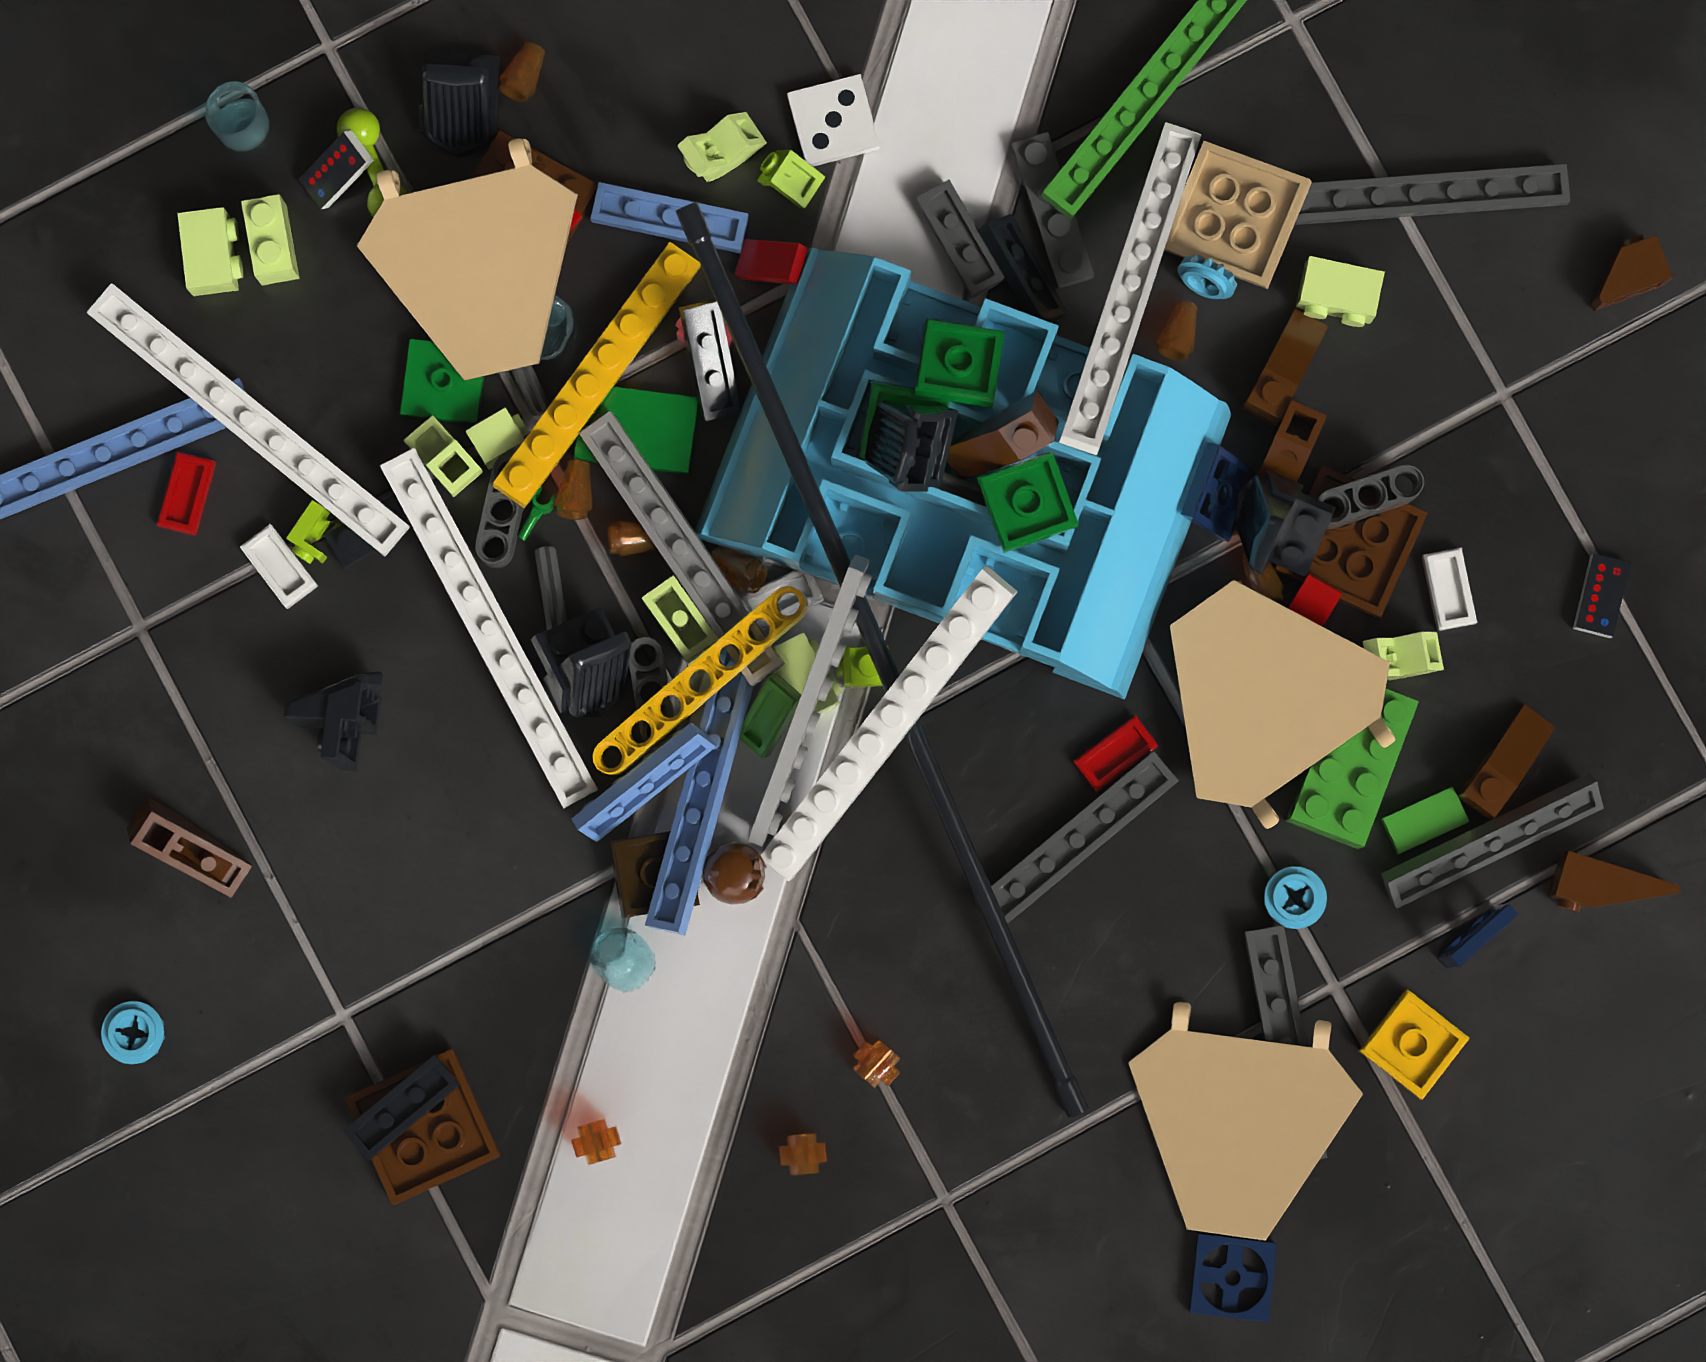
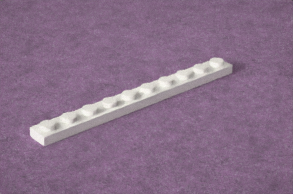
[1059,122,1201,455]
[86,283,410,556]
[380,448,598,808]
[761,566,1018,882]

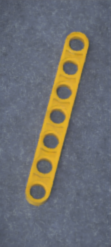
[593,586,808,775]

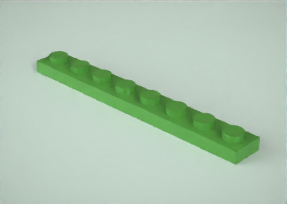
[1041,0,1247,220]

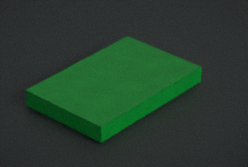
[574,387,698,475]

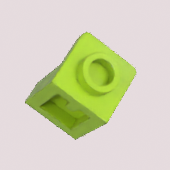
[758,150,825,208]
[286,500,330,564]
[835,646,889,688]

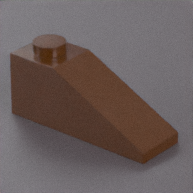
[1241,309,1329,427]
[947,391,1059,480]
[1457,704,1556,820]
[126,797,252,898]
[1548,851,1681,913]

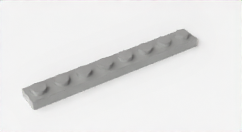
[579,411,785,686]
[748,554,872,847]

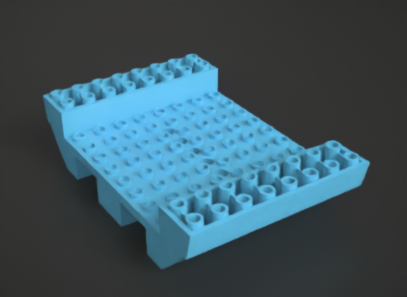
[694,247,1231,700]

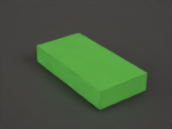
[740,673,801,759]
[1381,787,1469,854]

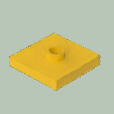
[1358,989,1469,1100]

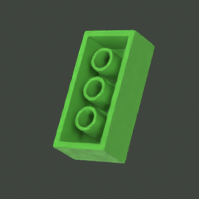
[1285,689,1419,849]

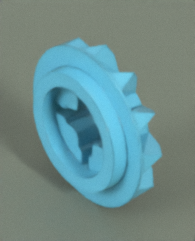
[1177,255,1237,299]
[1264,867,1327,929]
[101,1001,165,1064]

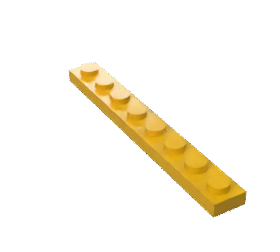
[493,242,701,509]

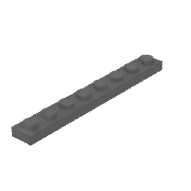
[1294,164,1570,225]

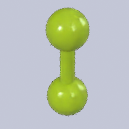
[337,108,408,218]

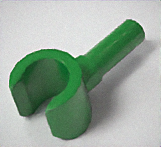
[517,487,555,541]

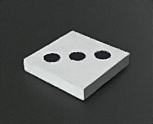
[787,74,880,167]

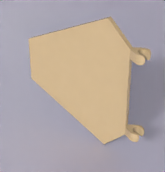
[357,138,578,380]
[1170,580,1395,829]
[1128,1002,1363,1241]

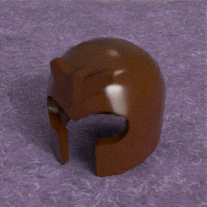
[703,842,767,905]

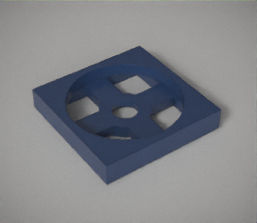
[1181,442,1256,542]
[1438,904,1519,968]
[1189,1233,1277,1322]

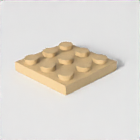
[1164,141,1312,289]

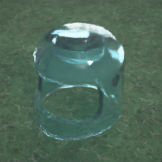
[205,81,270,152]

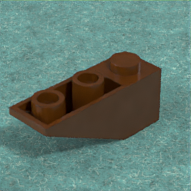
[1258,400,1327,482]

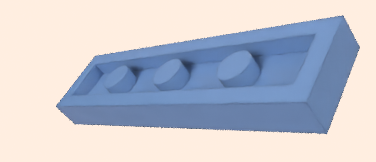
[591,182,749,254]
[571,723,716,842]

